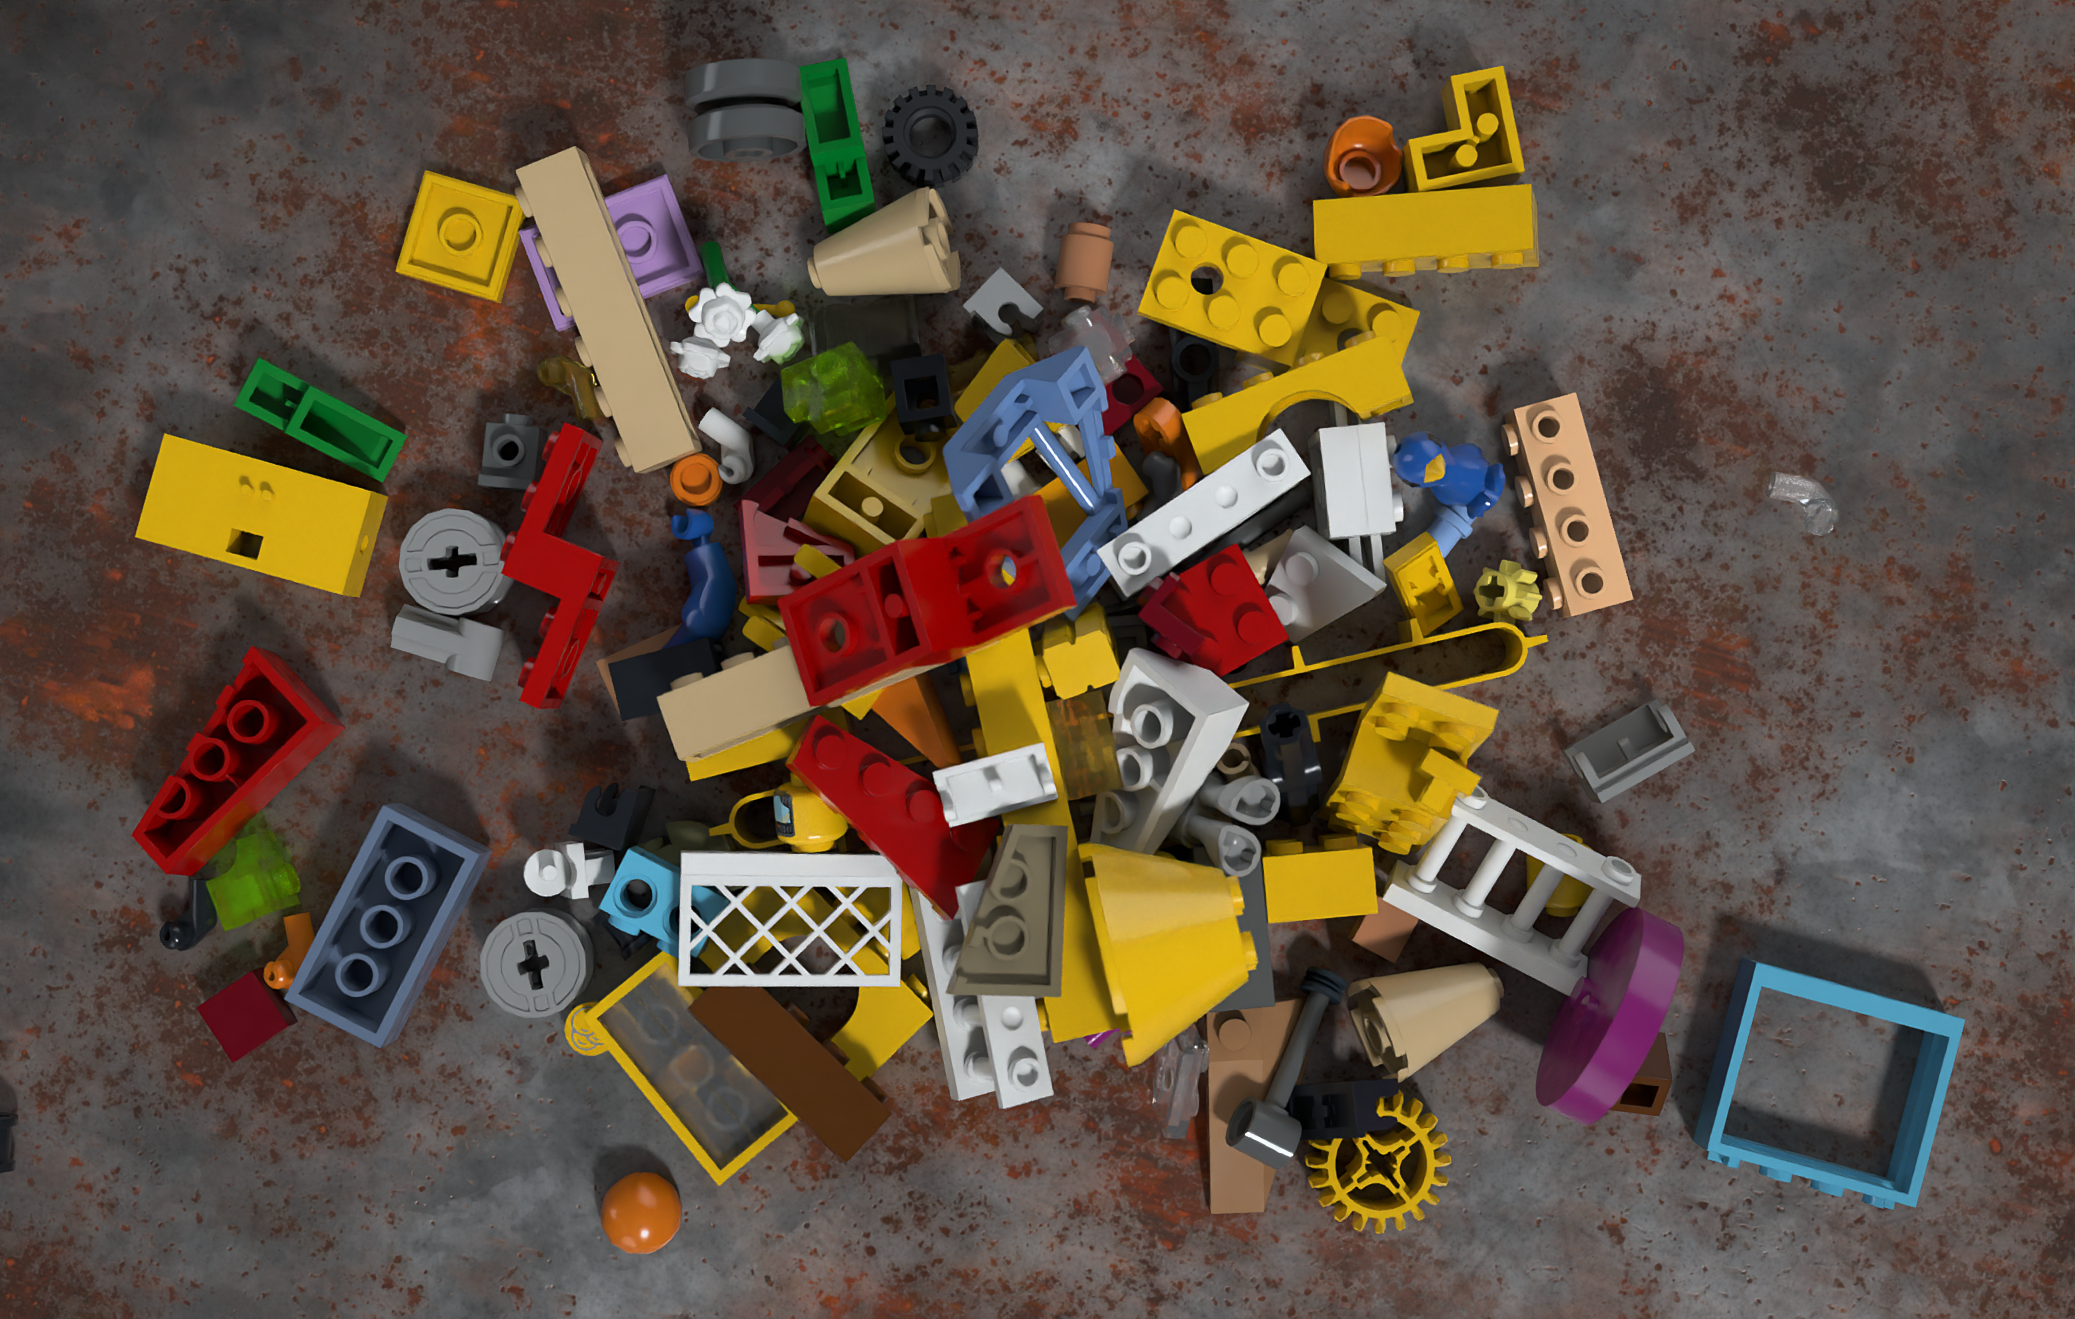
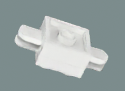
[1308,401,1403,583]

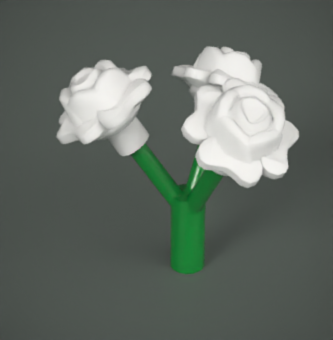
[669,241,805,379]

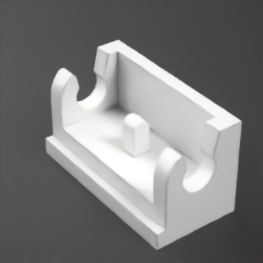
[933,743,1058,827]

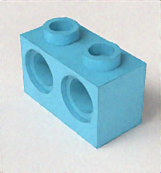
[599,846,730,958]

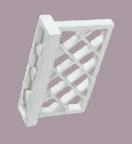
[678,850,902,987]

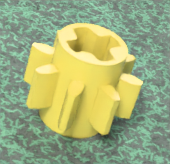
[1473,560,1542,625]

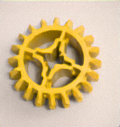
[1305,1090,1451,1234]

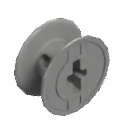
[399,508,515,617]
[480,908,596,1018]

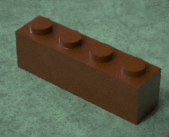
[686,962,892,1163]

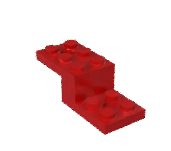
[500,422,621,709]
[777,494,1077,707]

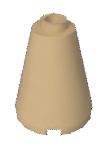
[807,186,961,296]
[1348,962,1504,1083]

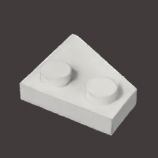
[1264,525,1387,644]

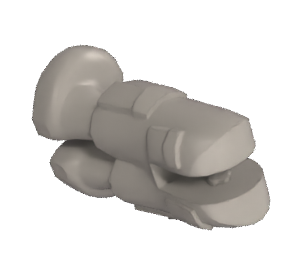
[1166,770,1280,877]

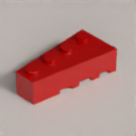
[131,645,346,876]

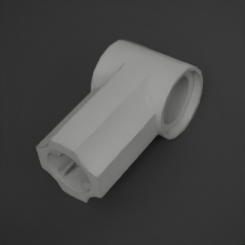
[391,604,507,681]

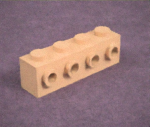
[1500,392,1634,618]

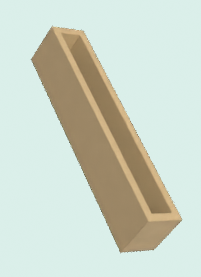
[515,146,704,474]
[657,621,1000,763]

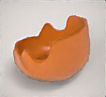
[1323,114,1404,198]
[600,1172,683,1254]

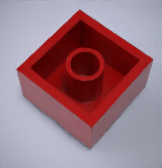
[1136,542,1289,678]

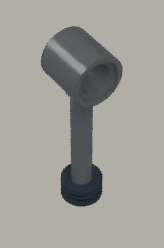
[1226,966,1347,1170]

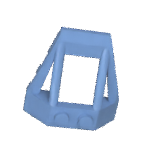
[943,346,1128,622]

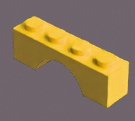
[1181,331,1414,477]

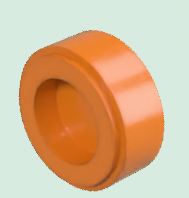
[670,453,725,507]

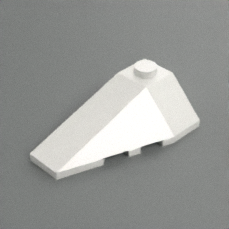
[1090,648,1249,855]

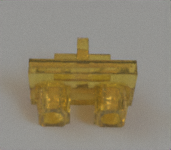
[1045,690,1124,800]

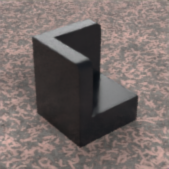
[742,377,822,452]

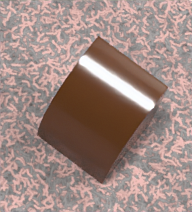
[1609,1032,1673,1116]

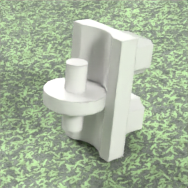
[523,841,615,899]

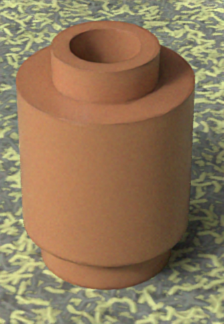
[1054,222,1114,304]

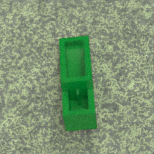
[799,57,877,234]
[233,355,408,483]

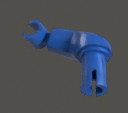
[660,508,737,650]

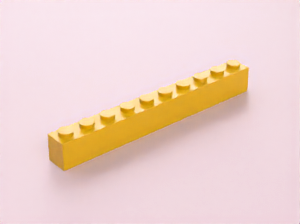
[923,493,1119,1043]

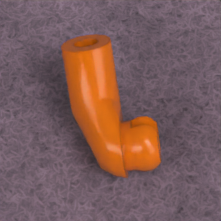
[263,912,315,989]

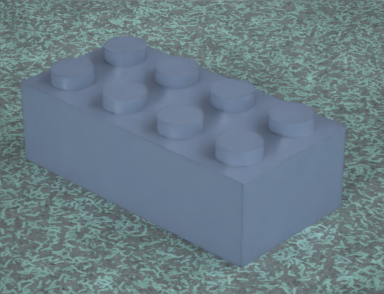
[284,802,494,1049]

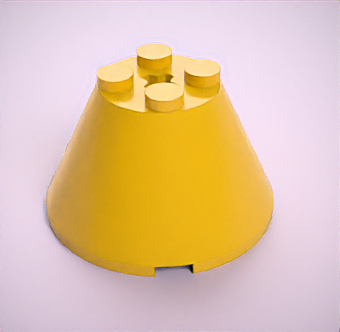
[1078,842,1258,1067]

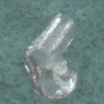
[1766,471,1839,536]

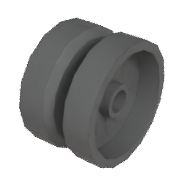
[682,58,807,162]

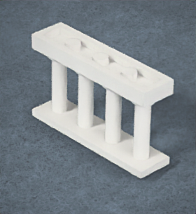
[1096,428,1311,602]
[1382,785,1641,996]
[909,879,1054,1109]

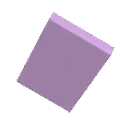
[518,174,706,332]

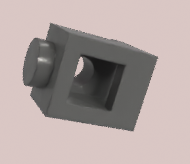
[477,413,548,493]

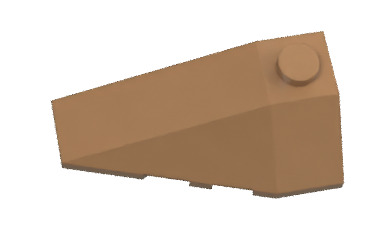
[1203,996,1311,1214]

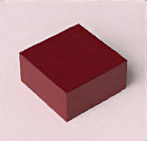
[196,967,298,1063]

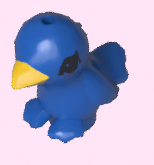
[1392,431,1505,519]

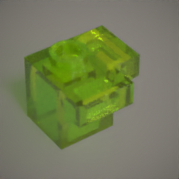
[781,341,887,437]
[205,830,301,932]

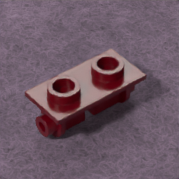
[733,434,837,523]

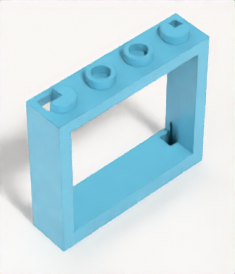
[1693,957,1966,1210]

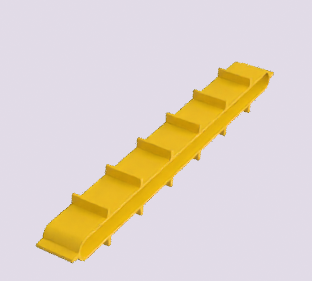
[708,618,1548,853]

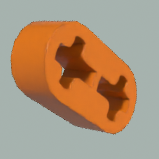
[1133,398,1203,492]

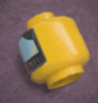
[773,772,848,853]

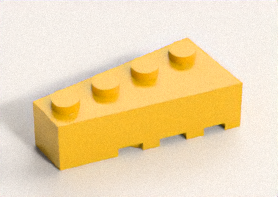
[1313,184,1539,280]

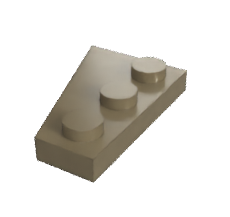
[945,824,1068,997]

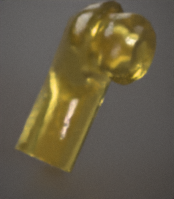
[537,354,604,422]

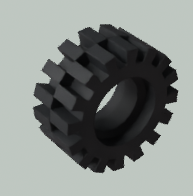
[882,85,979,189]

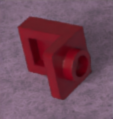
[1137,571,1206,660]

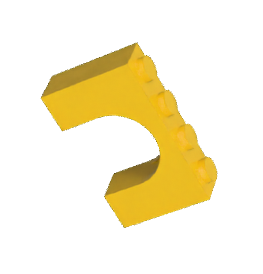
[699,886,934,1082]

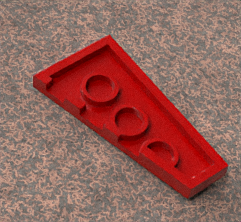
[785,714,1000,921]

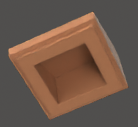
[1347,893,1419,964]

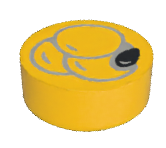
[564,1001,617,1056]

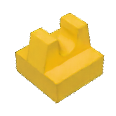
[1414,748,1481,815]

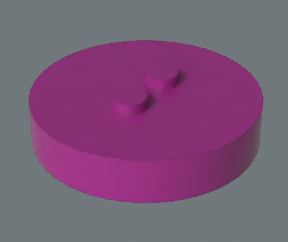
[1536,906,1684,1126]

